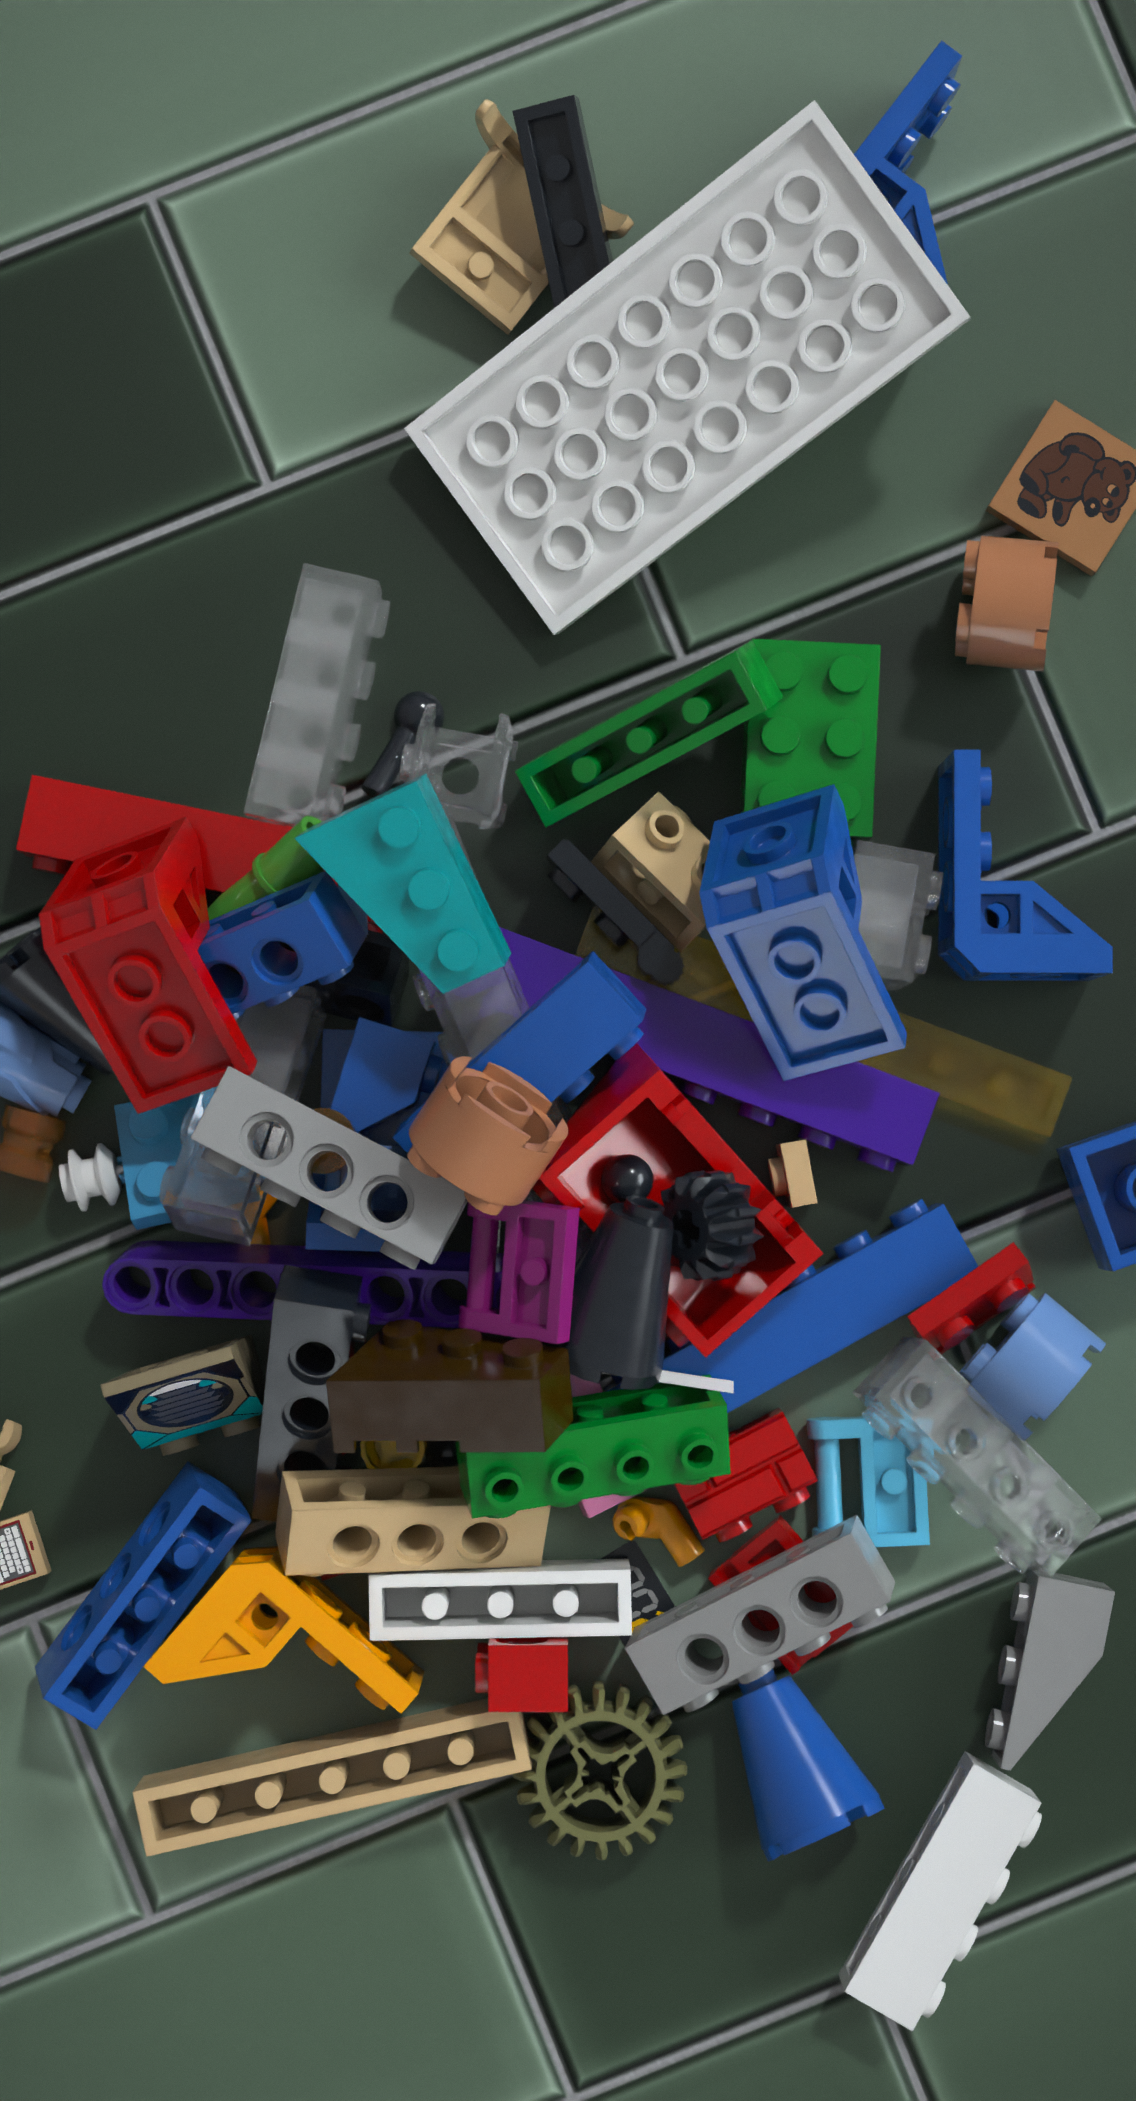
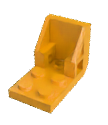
[143,1546,425,1714]

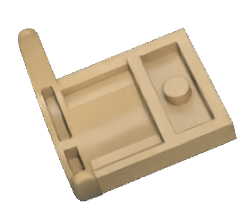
[409,99,634,335]

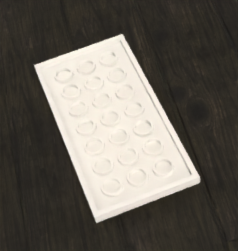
[404,100,972,635]

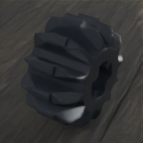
[661,1170,764,1281]

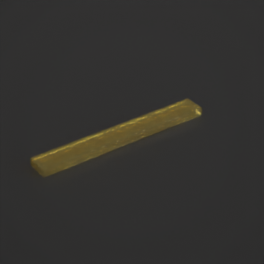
[575,907,1073,1137]

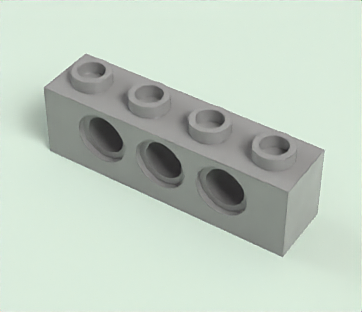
[191,1066,468,1270]
[625,1515,895,1715]

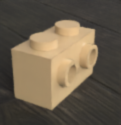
[591,791,710,952]

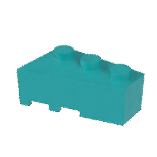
[294,773,512,994]

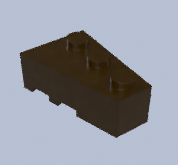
[326,1319,574,1453]

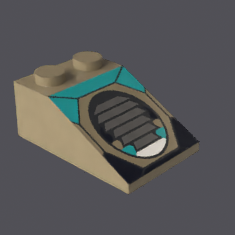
[100,1335,265,1456]

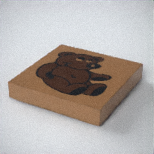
[985,400,1136,577]

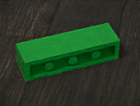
[515,640,783,828]

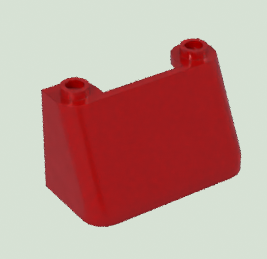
[532,1043,824,1358]

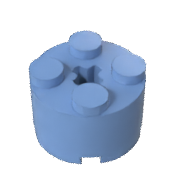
[959,1293,1106,1442]

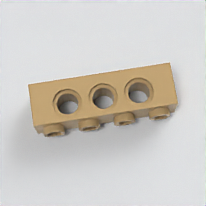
[275,1467,551,1577]

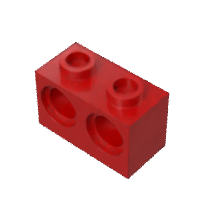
[475,1637,568,1712]

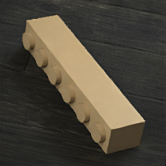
[132,1698,532,1857]

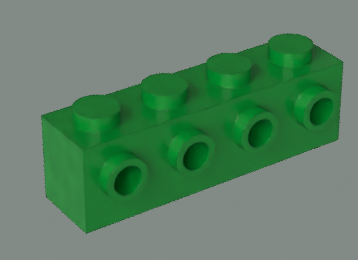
[456,1374,731,1519]

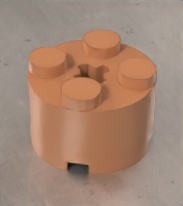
[955,535,1059,672]
[407,1056,568,1215]

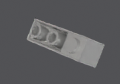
[985,1568,1115,1771]

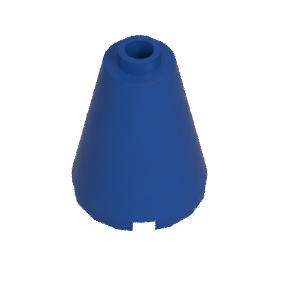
[732,1669,885,1862]

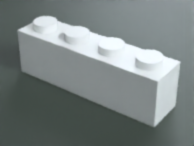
[369,1559,632,1641]
[838,1751,1042,2031]

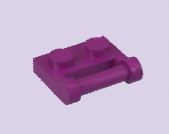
[458,1200,580,1344]

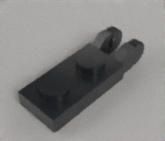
[547,839,685,987]

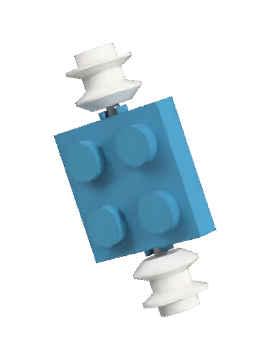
[59,1086,287,1230]

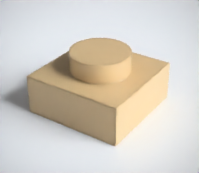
[768,1139,818,1208]

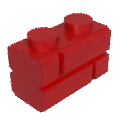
[675,1407,818,1543]

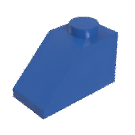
[327,1017,444,1134]

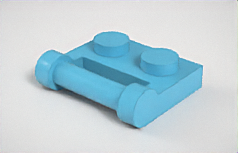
[806,1414,930,1547]

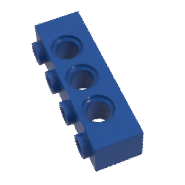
[198,871,366,1020]
[35,1461,252,1730]

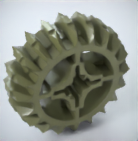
[513,1681,687,1860]

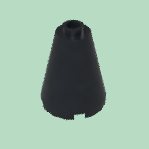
[0,927,114,1076]
[541,1195,673,1390]

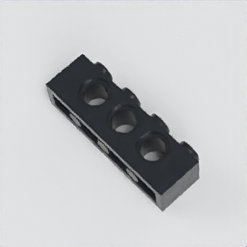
[252,1265,372,1522]

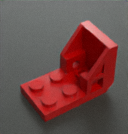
[39,817,258,1114]

